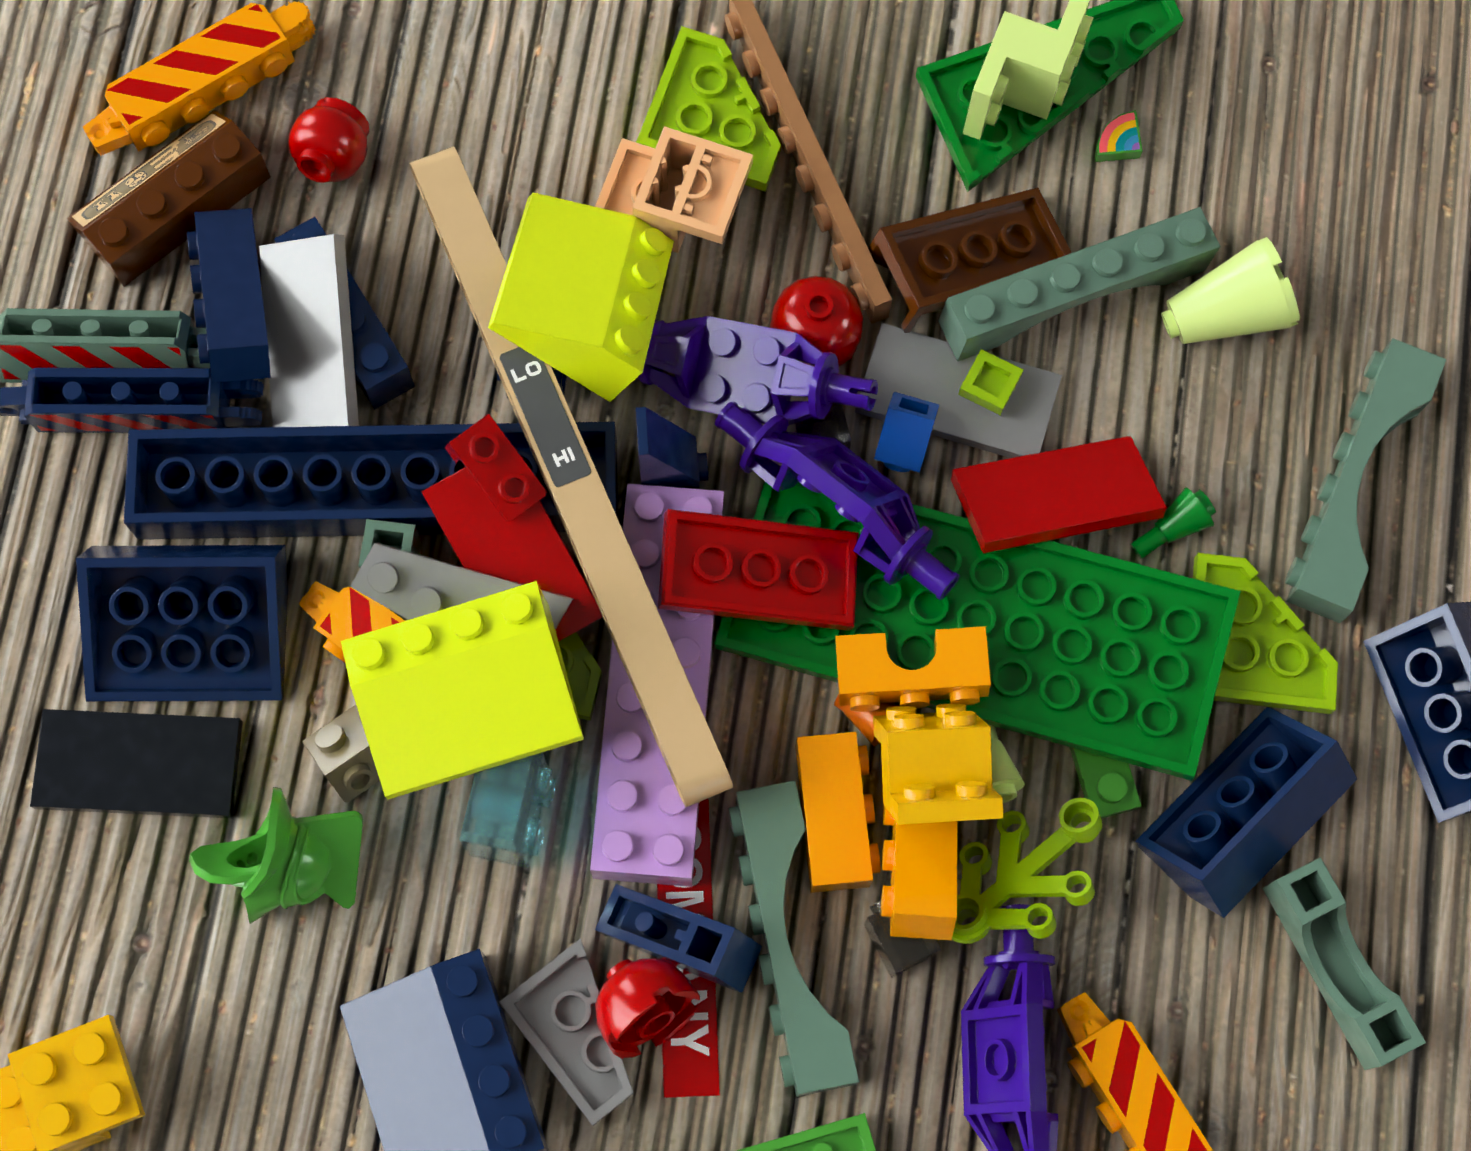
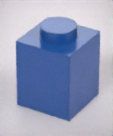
[874,392,940,473]

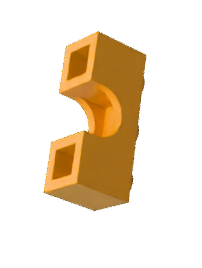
[835,626,991,712]

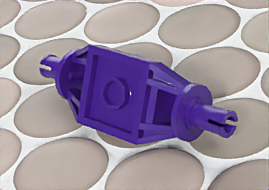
[638,316,878,426]
[714,401,960,600]
[961,904,1059,1151]

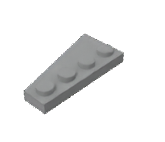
[350,543,573,630]

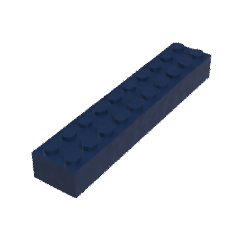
[124,421,618,540]

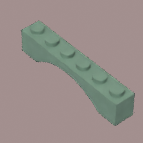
[938,207,1221,361]
[1285,338,1446,623]
[728,780,859,1097]

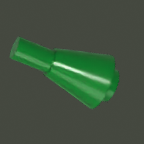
[1130,487,1216,559]

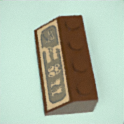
[67,110,271,287]

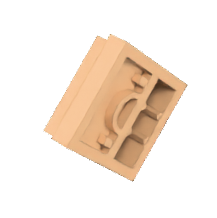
[595,126,753,253]

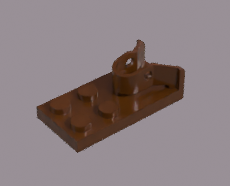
[868,188,1072,333]

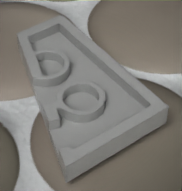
[499,938,634,1126]

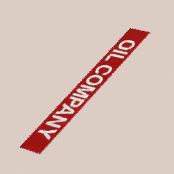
[657,798,720,1098]

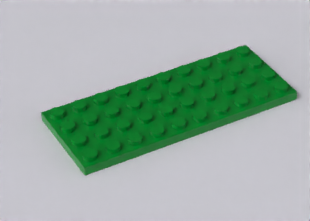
[714,481,1241,781]

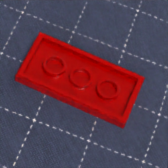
[951,436,1167,553]
[421,467,602,642]
[658,509,859,631]

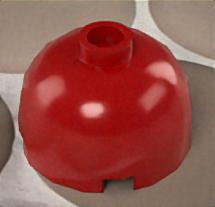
[770,276,863,367]
[595,958,700,1058]

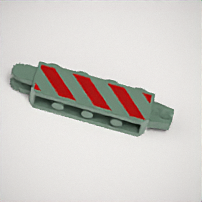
[0,308,210,383]

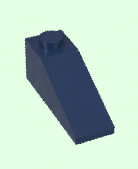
[636,407,708,489]
[595,884,762,993]

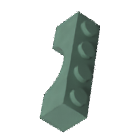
[1262,857,1426,1070]

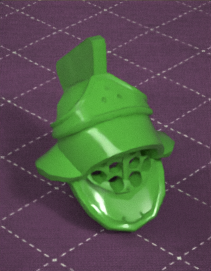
[189,787,363,924]

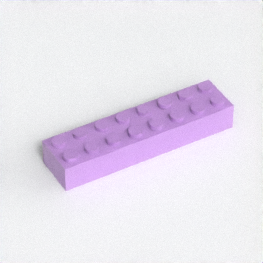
[590,484,724,887]

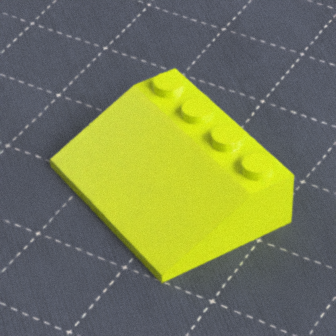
[488,192,674,402]
[341,581,584,800]

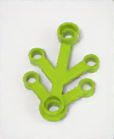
[952,798,1102,944]

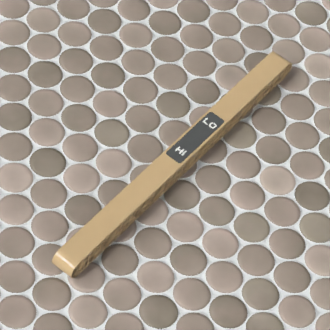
[409,146,733,808]

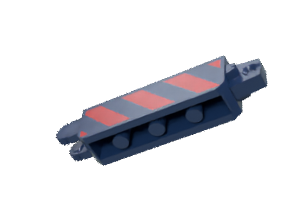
[0,368,264,433]

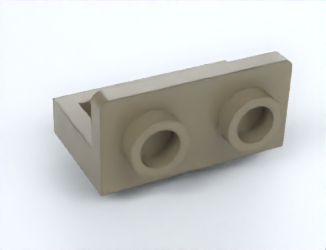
[302,704,380,803]

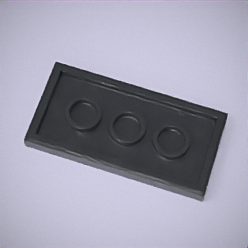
[30,709,243,819]

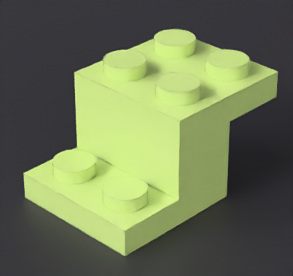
[963,0,1093,140]

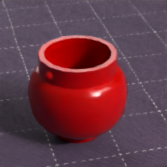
[288,97,370,183]

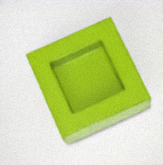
[958,349,1024,416]

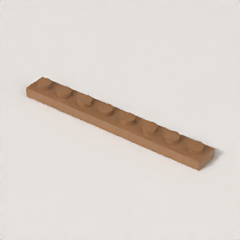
[724,0,892,324]

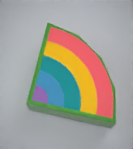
[1095,110,1143,162]

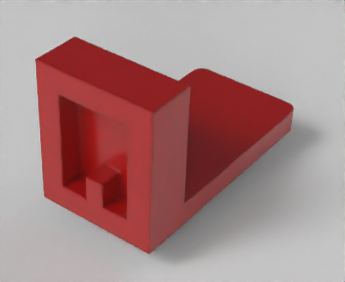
[445,414,547,522]

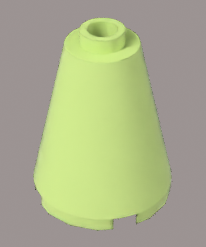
[1161,237,1300,344]

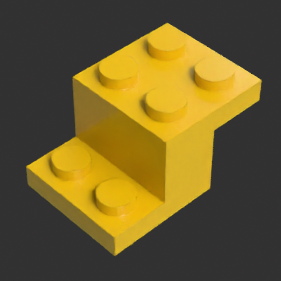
[873,703,1003,825]
[0,1015,145,1151]

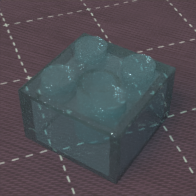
[459,753,556,868]

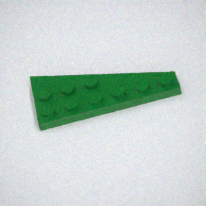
[916,0,1184,192]

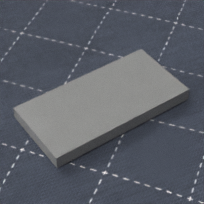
[259,234,359,427]
[855,323,1062,458]

